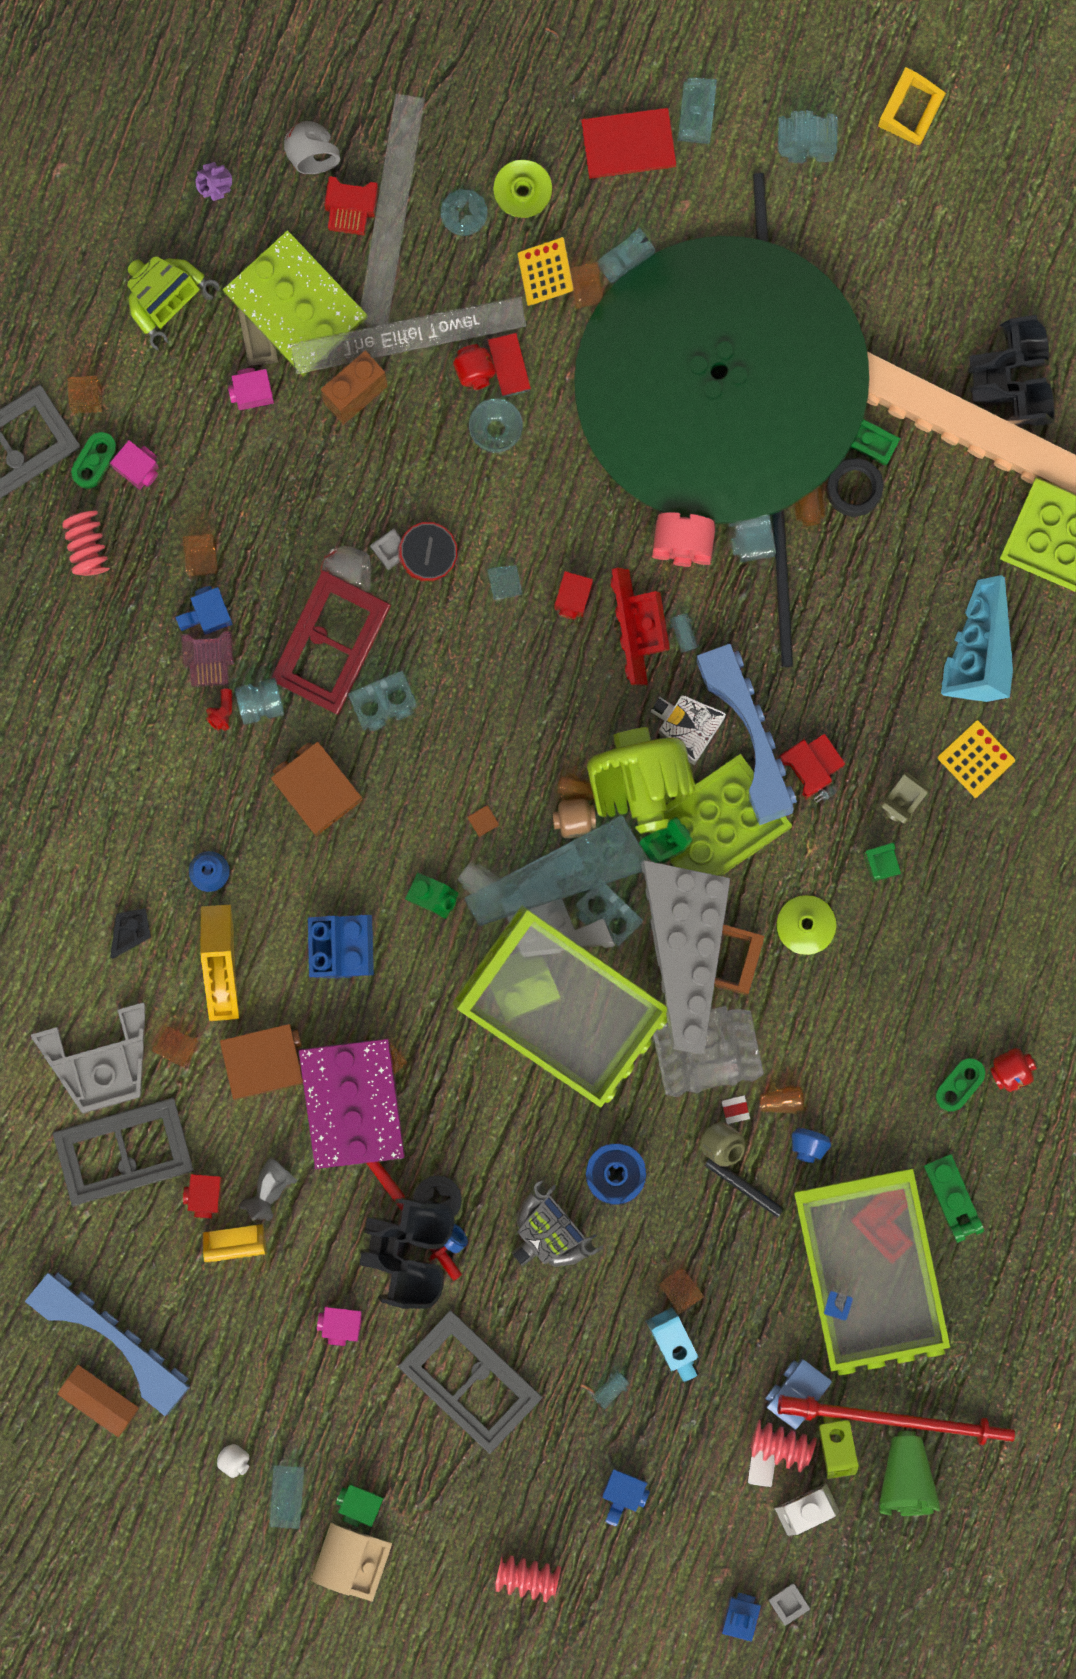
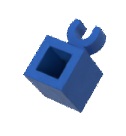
[175,586,233,635]
[602,1469,650,1527]
[721,1593,761,1642]

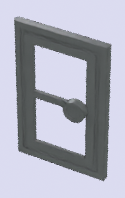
[0,384,81,499]
[53,1097,194,1207]
[398,1310,543,1454]

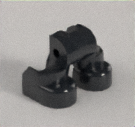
[968,315,1055,426]
[359,1197,454,1309]

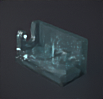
[678,78,717,144]

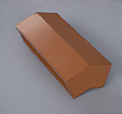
[57,1365,139,1438]

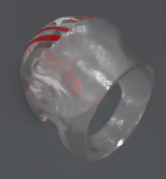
[320,545,371,592]

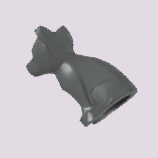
[239,1157,298,1221]

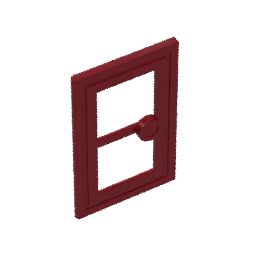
[270,569,392,715]

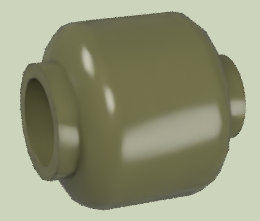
[700,1122,745,1167]

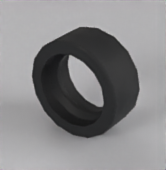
[826,458,884,517]

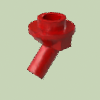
[206,689,233,731]

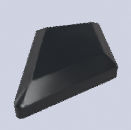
[110,908,152,959]

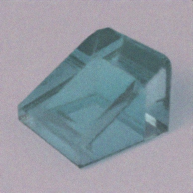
[487,565,522,600]

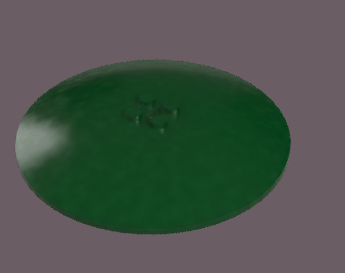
[574,236,870,524]

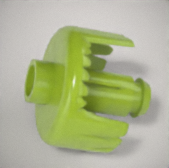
[587,727,696,834]

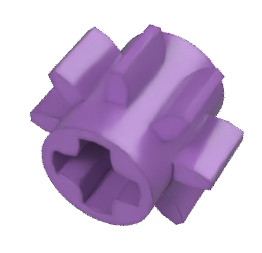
[196,162,232,201]

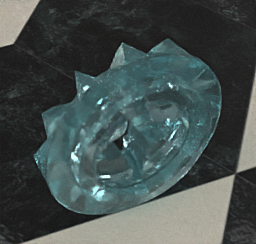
[441,188,488,236]

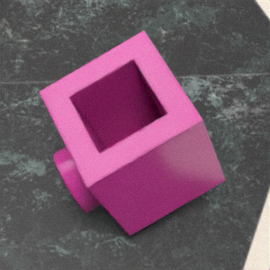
[228,368,274,411]
[110,440,159,490]
[317,1307,362,1346]

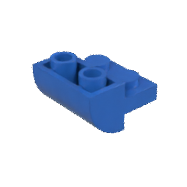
[308,915,374,978]

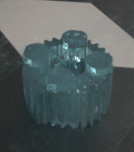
[778,111,838,163]

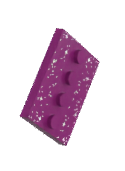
[299,1038,405,1169]

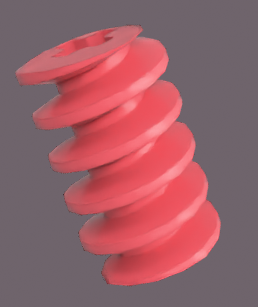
[62,510,110,576]
[750,1419,817,1473]
[495,1555,561,1603]

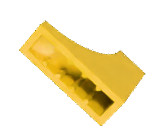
[200,904,239,1021]

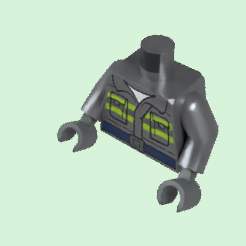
[511,1176,603,1267]

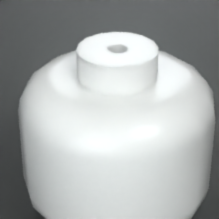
[217,1444,250,1478]

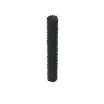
[704,1158,785,1218]

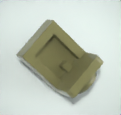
[881,772,930,824]

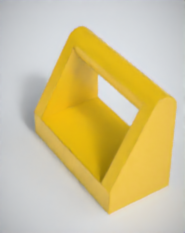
[878,67,946,145]
[203,1224,267,1262]

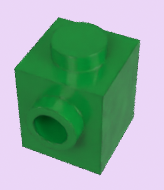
[336,1483,384,1527]

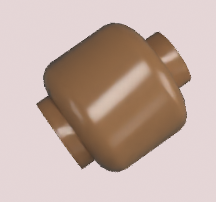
[552,799,596,839]

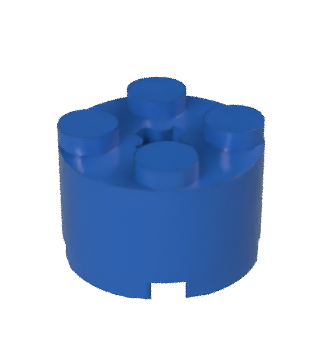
[586,1144,646,1205]

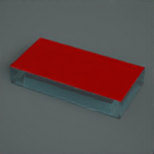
[488,333,531,398]

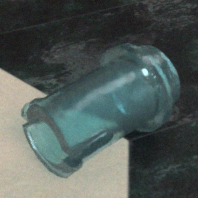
[670,613,699,653]
[592,1370,630,1409]

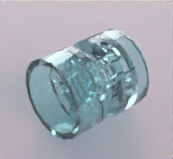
[235,678,285,725]

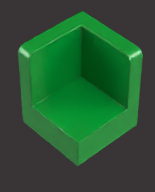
[863,843,901,883]

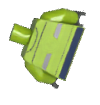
[127,256,220,350]

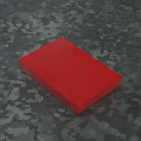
[581,108,676,179]

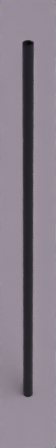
[753,173,793,668]

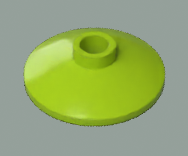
[493,160,552,218]
[777,895,836,955]

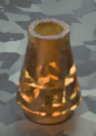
[760,1085,804,1114]

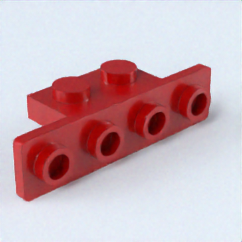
[611,567,670,686]

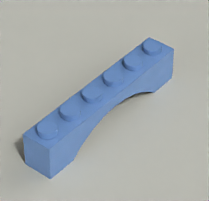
[697,644,797,825]
[25,1272,190,1416]

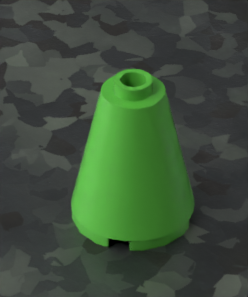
[879,1431,940,1516]

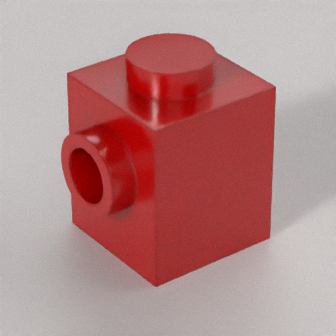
[183,1174,223,1219]

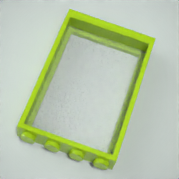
[452,905,667,1107]
[794,1168,950,1375]

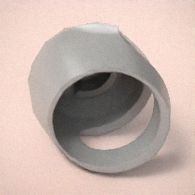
[284,121,340,174]

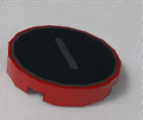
[398,522,457,581]

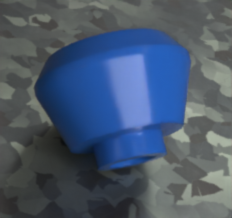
[189,851,230,892]
[792,1128,831,1164]

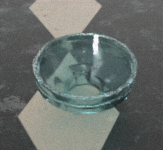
[469,398,523,453]

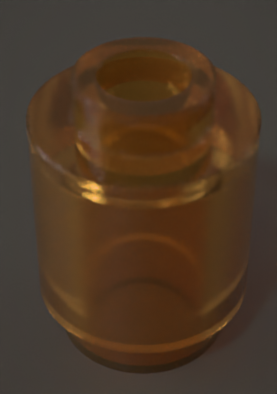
[794,487,826,526]

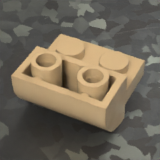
[311,1523,392,1602]

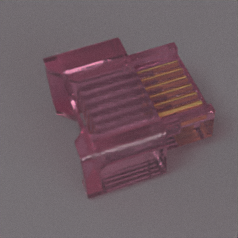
[181,631,235,687]

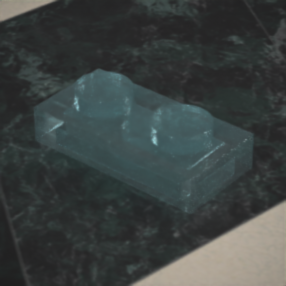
[269,1465,305,1529]

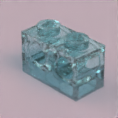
[348,671,417,732]
[575,879,643,948]

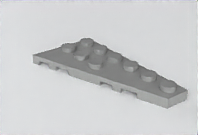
[641,860,730,1055]

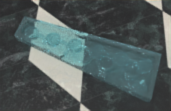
[465,815,649,926]

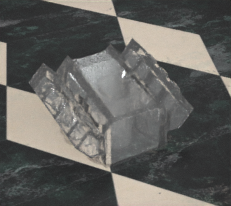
[653,1006,764,1097]

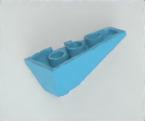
[941,575,1013,702]

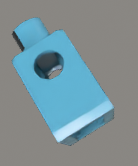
[646,1308,699,1382]

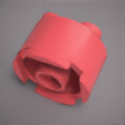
[652,513,715,567]

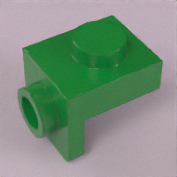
[639,817,692,864]
[405,873,458,919]

